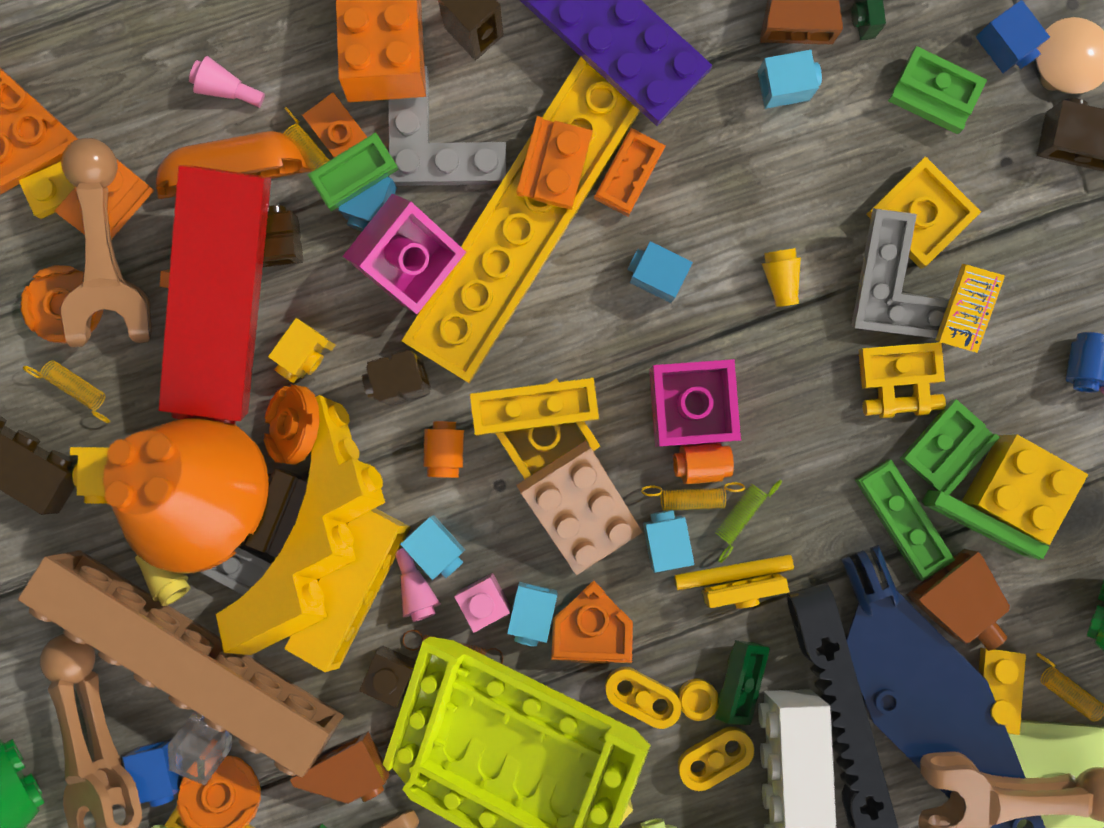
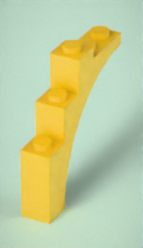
[216,395,385,655]

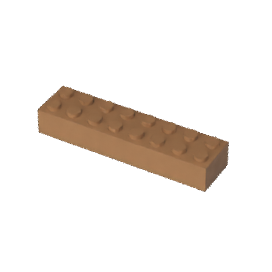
[18,550,345,778]

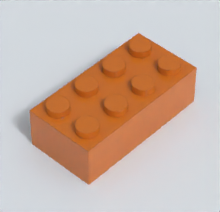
[336,0,426,102]

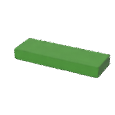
[855,459,955,581]
[922,490,1049,560]

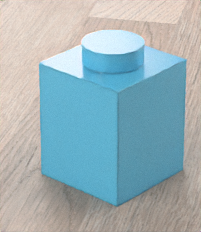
[758,50,822,109]
[643,510,695,573]
[400,515,465,580]
[507,582,557,646]

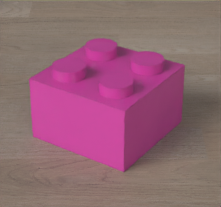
[342,194,466,314]
[649,359,741,447]

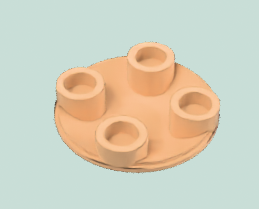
[1036,17,1104,94]

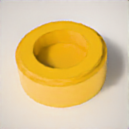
[678,678,718,721]

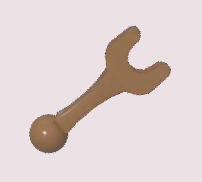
[61,138,152,348]
[40,634,142,828]
[918,752,1104,828]

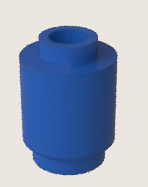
[1066,332,1104,393]

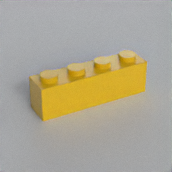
[284,508,411,672]

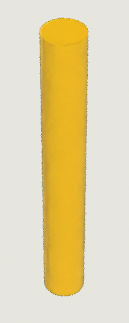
[674,555,794,590]

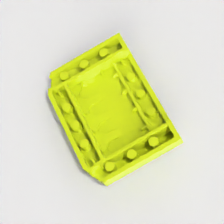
[383,637,651,828]

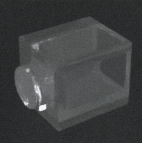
[168,711,232,785]

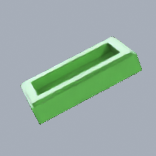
[307,132,399,211]

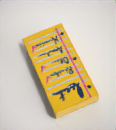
[935,264,1005,353]

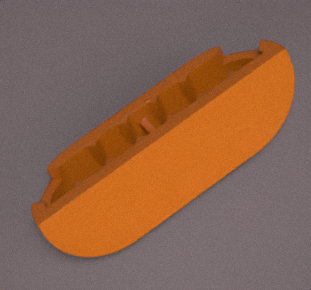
[156,131,311,199]

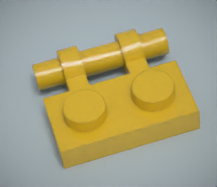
[858,342,946,418]

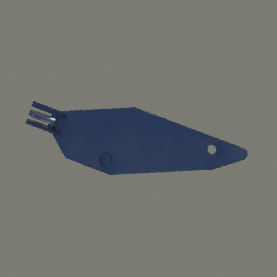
[841,545,1046,828]

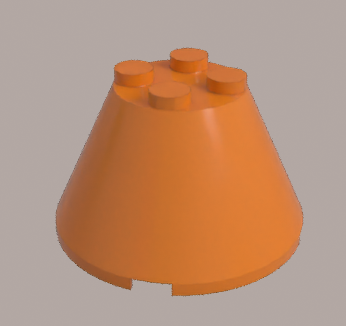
[103,416,269,573]

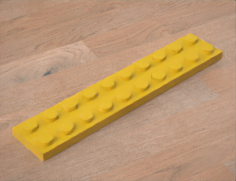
[402,57,640,384]

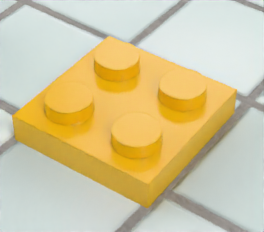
[866,156,981,269]

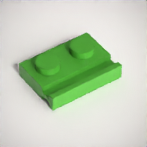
[888,46,987,135]
[900,399,1000,495]

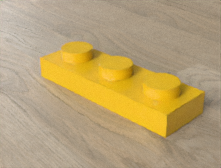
[470,378,599,435]

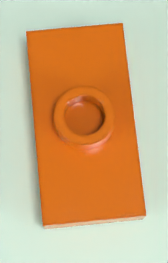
[302,92,367,158]
[594,128,666,217]

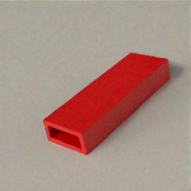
[159,165,271,424]

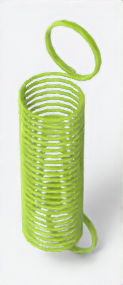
[715,479,782,563]

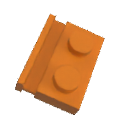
[517,116,593,210]
[54,158,155,240]

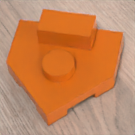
[551,581,633,664]

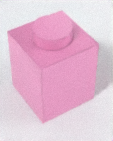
[455,573,511,633]

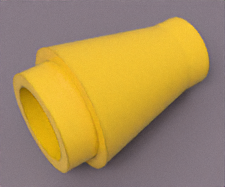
[762,248,801,307]

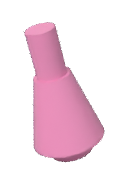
[189,56,265,108]
[396,548,441,622]

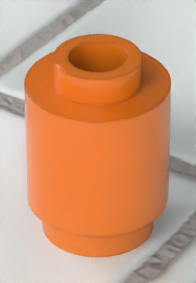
[423,421,464,478]
[673,442,734,484]

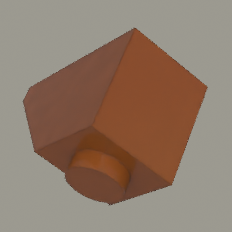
[290,731,390,804]

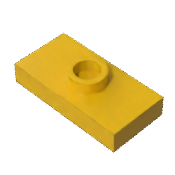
[702,573,789,609]

